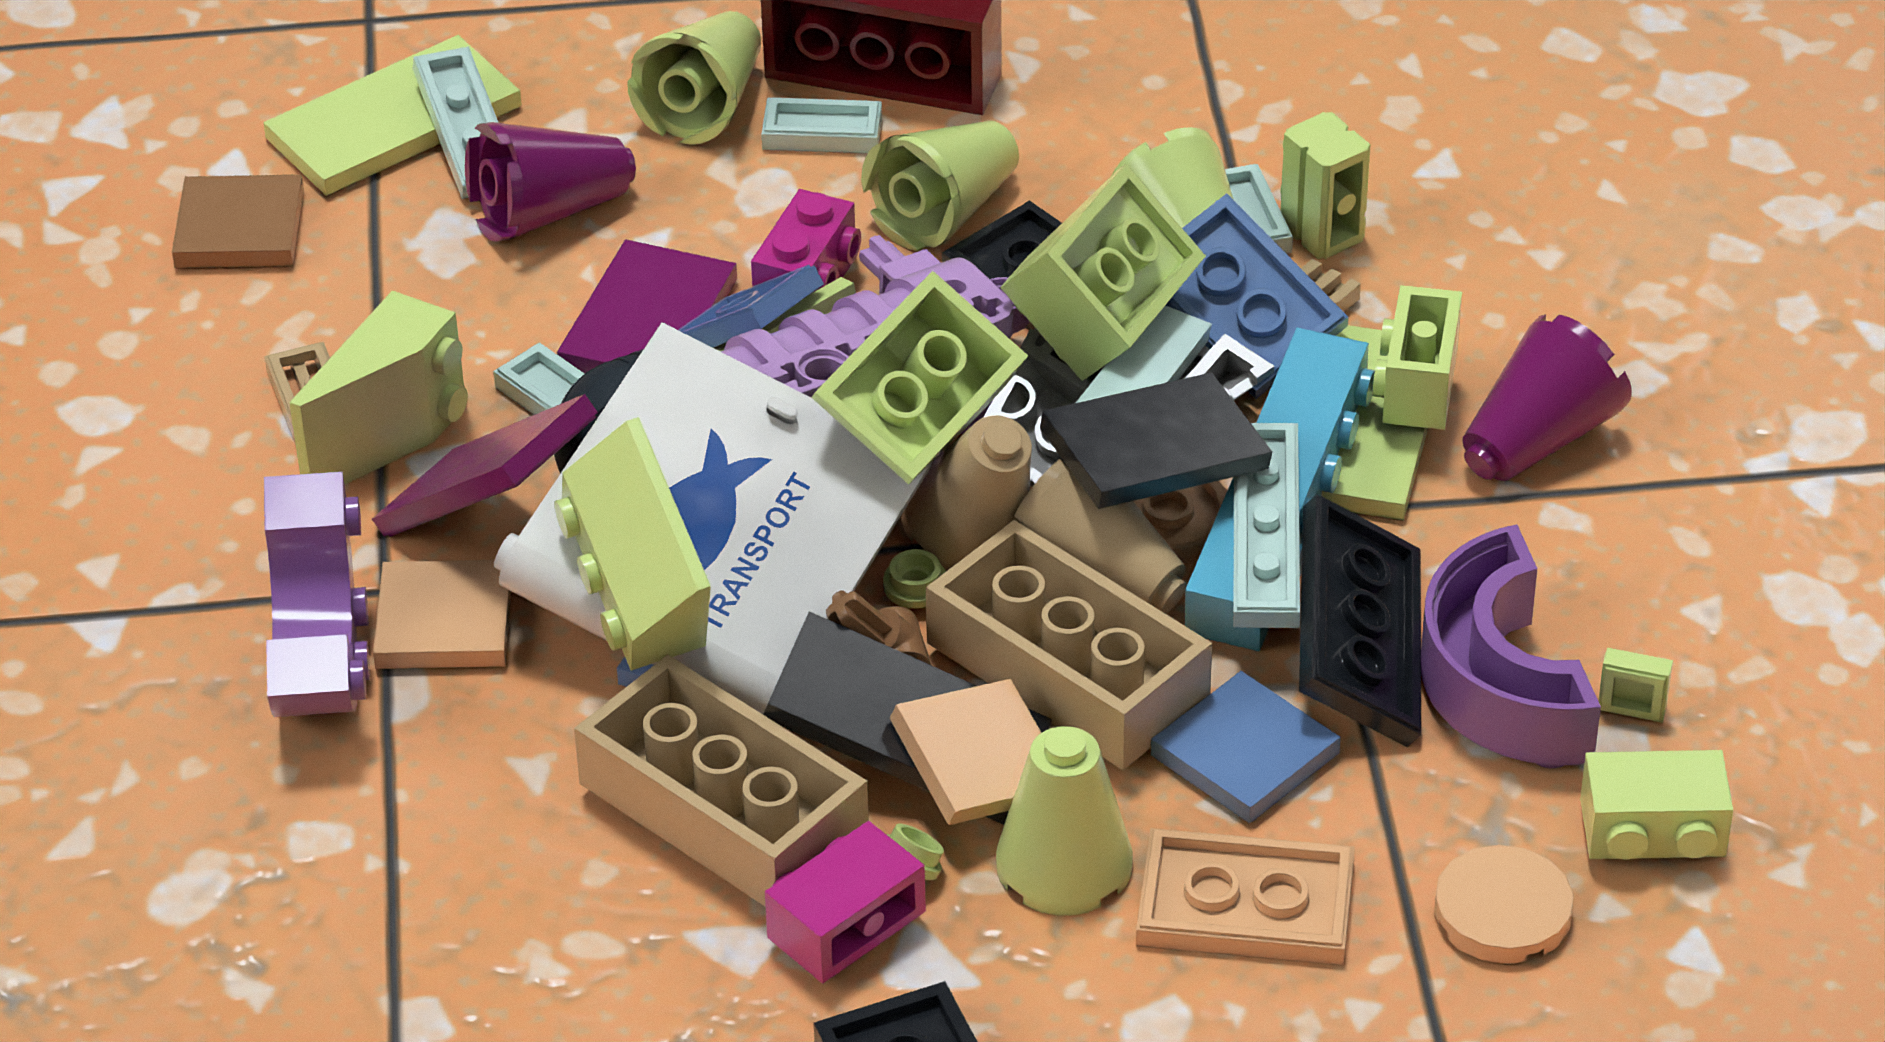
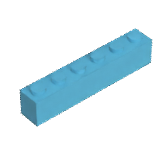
[1185,327,1375,652]

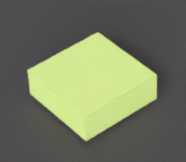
[1598,648,1673,723]

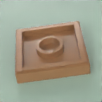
[172,174,304,268]

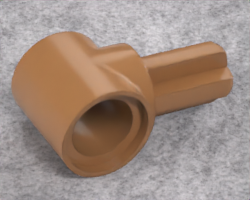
[826,590,931,665]

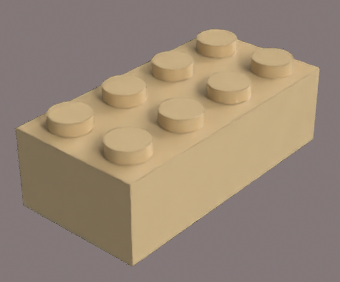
[926,520,1212,770]
[574,655,869,906]

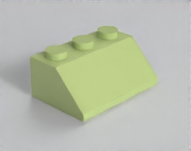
[554,417,711,671]

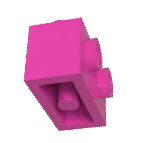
[751,189,862,295]
[765,820,926,984]

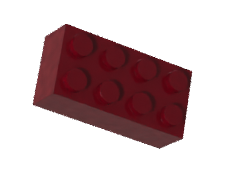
[761,0,1002,116]

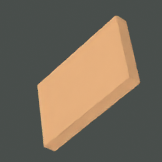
[1136,828,1355,965]

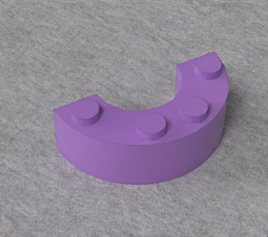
[264,471,370,717]
[1421,524,1601,769]

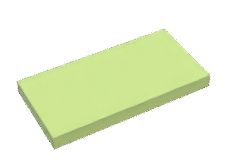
[263,35,522,196]
[1322,325,1428,521]

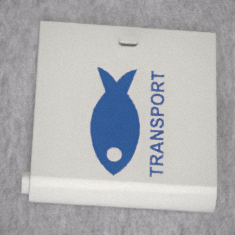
[494,322,933,714]

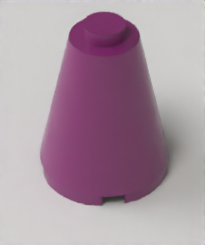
[465,122,636,242]
[1462,314,1632,481]

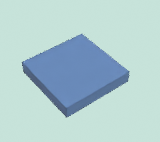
[679,265,824,348]
[1151,671,1340,823]

